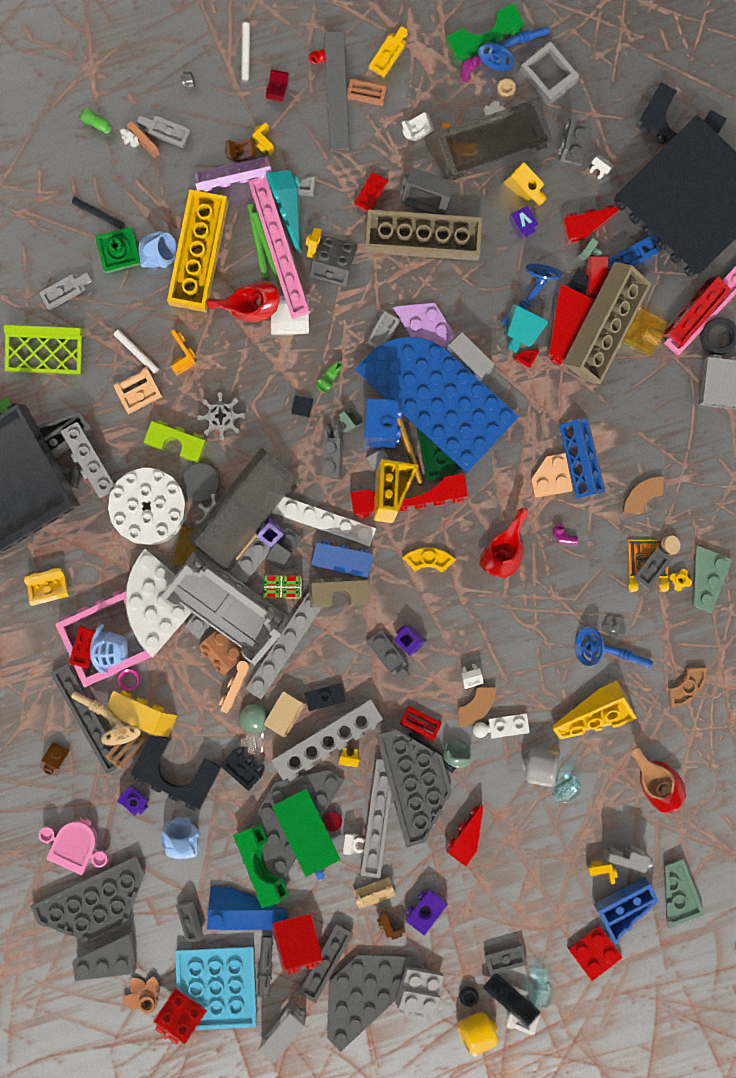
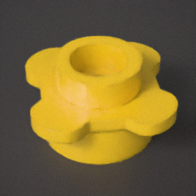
[670,569,692,591]

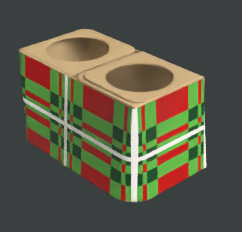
[263,575,303,599]

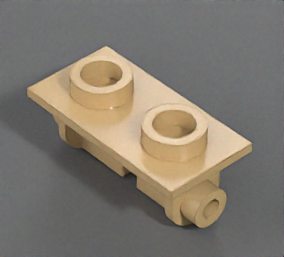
[353,877,396,909]

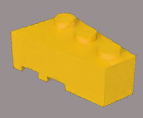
[374,459,418,523]
[106,690,177,737]

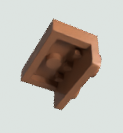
[199,631,243,675]

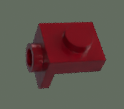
[265,69,289,102]

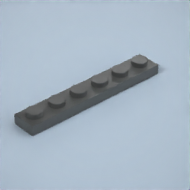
[50,664,122,774]

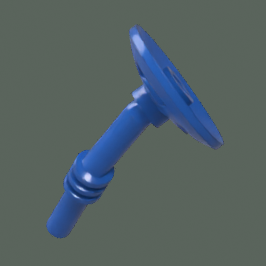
[478,27,550,71]
[501,264,563,326]
[575,627,653,668]

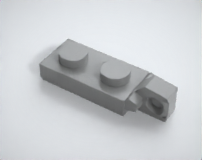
[137,115,191,149]
[39,273,93,310]

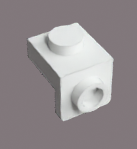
[402,112,434,141]
[506,1012,540,1035]

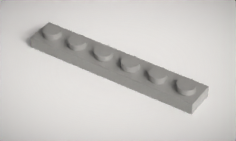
[185,538,271,639]
[246,592,322,700]
[361,759,391,878]

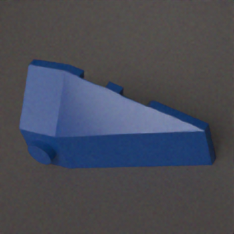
[207,886,287,930]

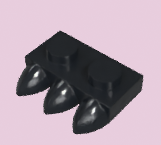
[220,747,265,791]

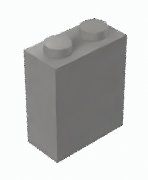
[699,355,736,409]

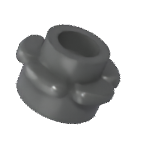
[180,71,195,89]

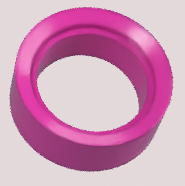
[118,669,140,691]

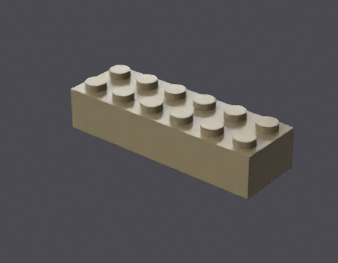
[365,210,482,261]
[563,262,651,385]

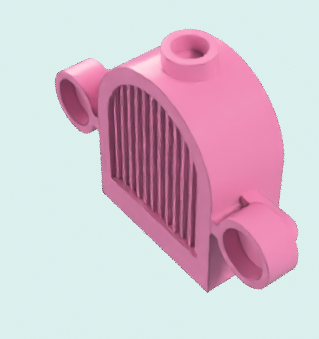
[39,817,109,875]

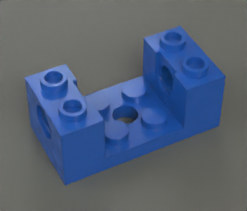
[364,398,403,450]

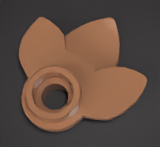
[123,977,160,1014]

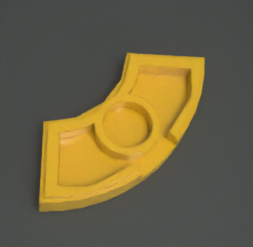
[402,547,456,573]

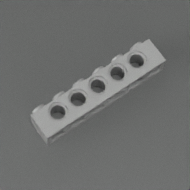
[271,699,383,781]

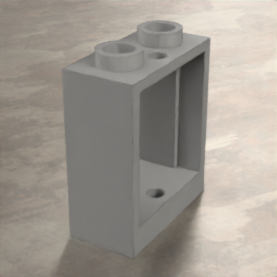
[520,41,579,106]
[447,332,495,382]
[259,1004,306,1063]

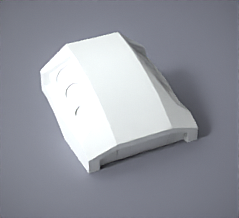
[271,294,310,335]

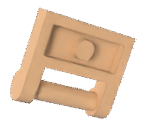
[113,367,162,414]

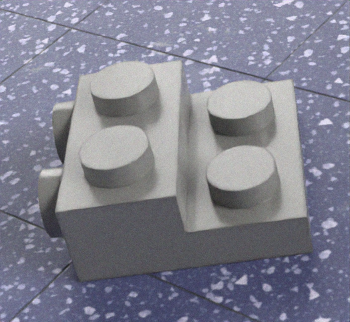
[602,845,653,873]
[395,966,444,1018]

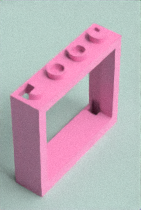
[56,590,157,687]

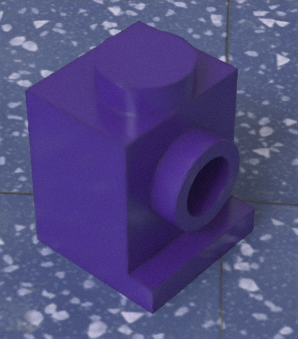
[393,625,428,656]
[117,784,149,816]

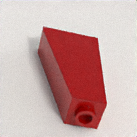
[547,284,595,365]

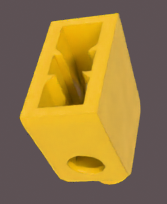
[503,162,547,206]

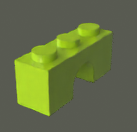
[143,420,207,463]

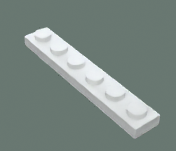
[262,491,376,547]

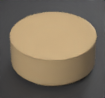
[497,78,516,99]
[661,536,680,555]

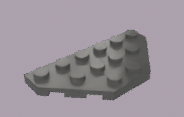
[376,729,452,848]
[254,770,345,879]
[30,855,145,943]
[327,953,426,1052]

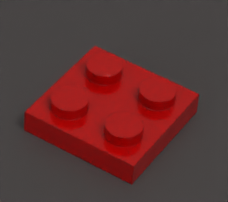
[568,925,623,981]

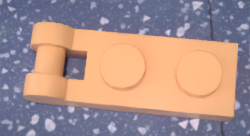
[219,661,250,713]

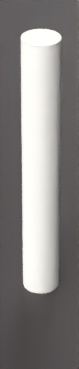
[241,22,250,80]
[113,329,159,374]

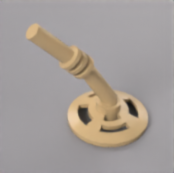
[71,691,141,745]

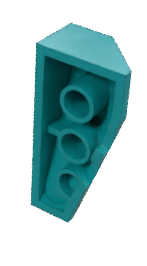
[266,170,302,253]

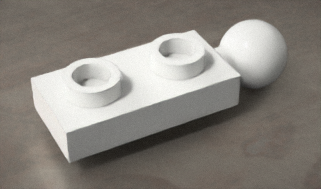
[473,713,530,738]

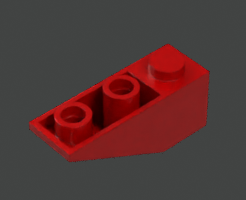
[561,205,619,244]
[446,803,484,867]

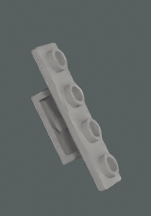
[61,422,115,498]

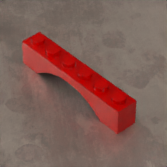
[350,474,468,519]

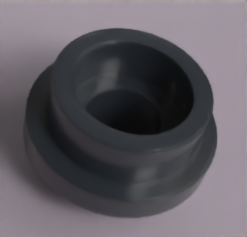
[459,987,479,1007]

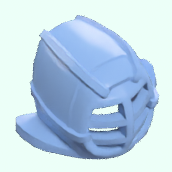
[139,231,178,269]
[91,624,128,673]
[161,817,199,859]

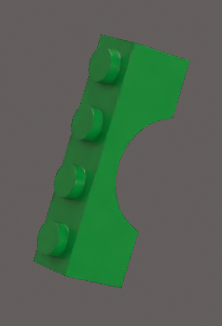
[445,3,524,63]
[233,823,290,908]

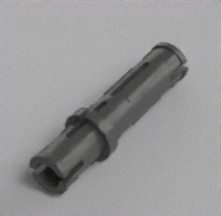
[257,936,274,998]

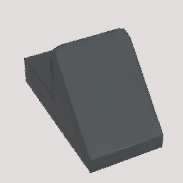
[266,528,303,570]

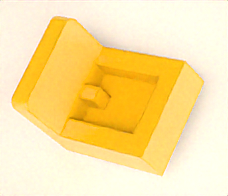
[252,122,275,156]
[306,227,322,258]
[586,860,617,884]

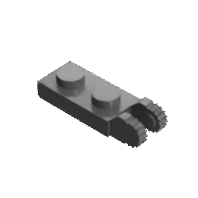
[321,423,344,477]

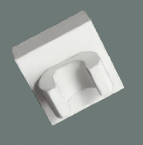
[590,154,614,179]
[461,664,484,689]
[343,833,366,855]

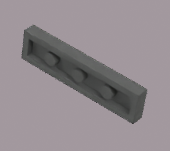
[299,923,353,1003]

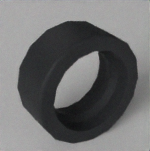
[700,317,736,355]

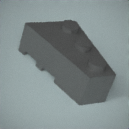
[38,412,94,459]
[72,930,137,981]

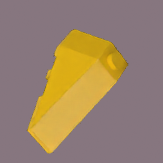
[552,681,637,739]

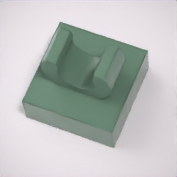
[578,238,602,261]
[337,408,364,432]

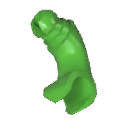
[79,108,112,134]
[316,361,343,393]

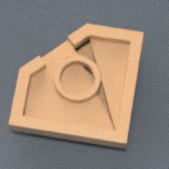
[531,453,573,498]

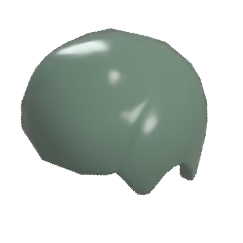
[239,704,269,733]
[443,740,473,768]

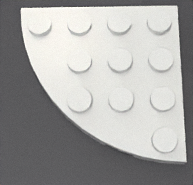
[125,549,192,657]

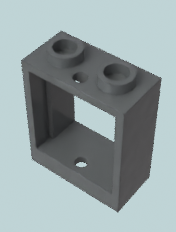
[400,167,455,215]

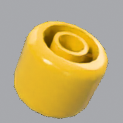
[457,1011,498,1056]

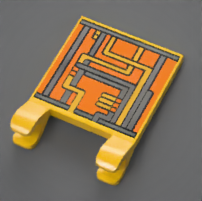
[628,540,669,592]

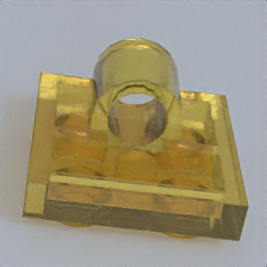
[622,308,669,357]

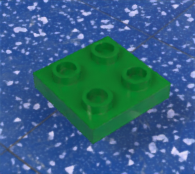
[95,227,141,274]

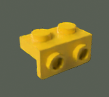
[24,568,69,605]

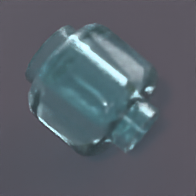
[552,775,582,804]
[526,978,554,1010]

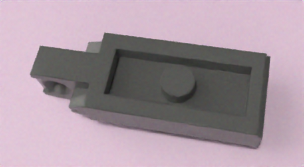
[367,630,409,680]

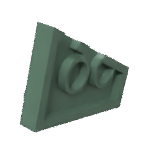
[693,545,732,613]
[664,858,705,928]

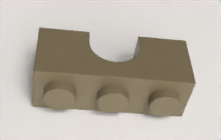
[309,577,370,608]

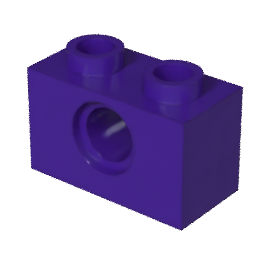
[405,887,448,936]

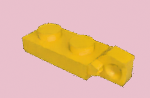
[369,26,408,79]

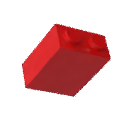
[271,914,323,975]

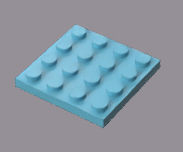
[175,946,257,1030]

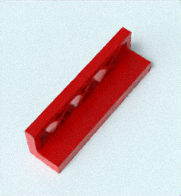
[661,276,731,347]

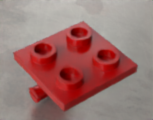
[153,988,207,1045]

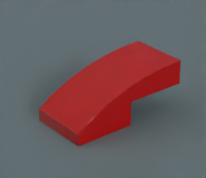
[585,256,608,297]

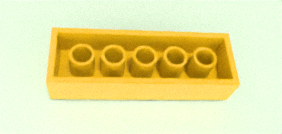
[167,189,229,312]

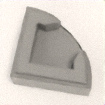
[297,176,316,196]

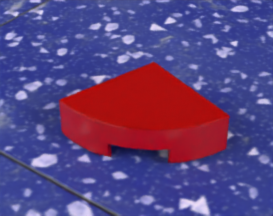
[513,349,539,369]

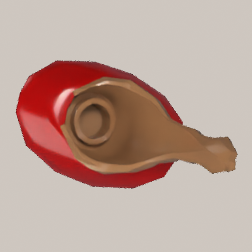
[631,747,686,813]

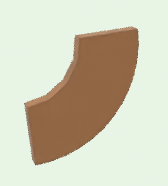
[623,477,664,514]
[668,667,707,708]
[458,687,496,727]

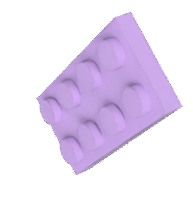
[194,155,272,192]

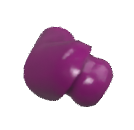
[460,56,481,82]
[553,524,578,546]

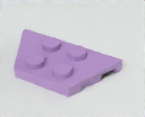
[393,303,455,350]

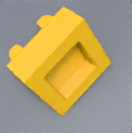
[339,748,359,767]

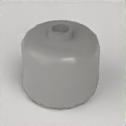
[523,747,561,787]

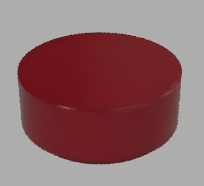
[323,811,343,832]

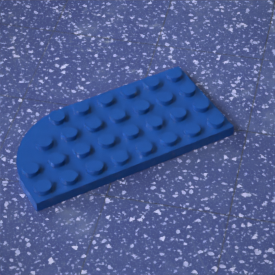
[354,337,519,473]

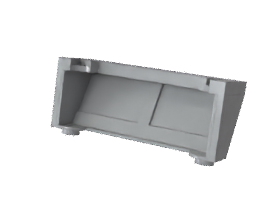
[160,549,288,665]

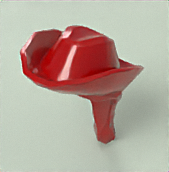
[205,281,280,322]
[479,507,528,578]

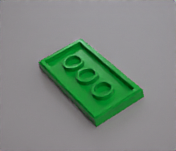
[272,789,341,878]

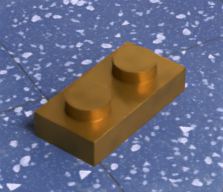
[173,526,200,566]

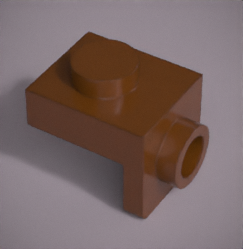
[225,137,256,163]
[40,742,70,776]
[377,910,405,940]

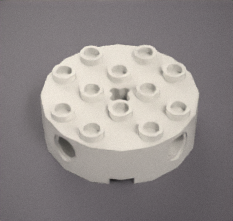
[108,468,187,545]

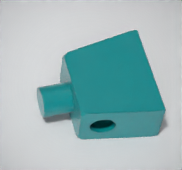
[504,304,549,353]

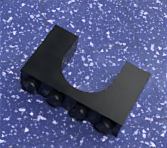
[636,82,727,144]
[130,734,222,811]

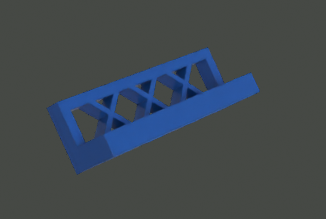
[559,418,605,499]

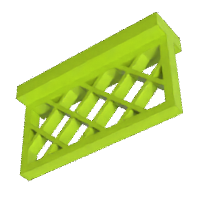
[4,325,84,374]

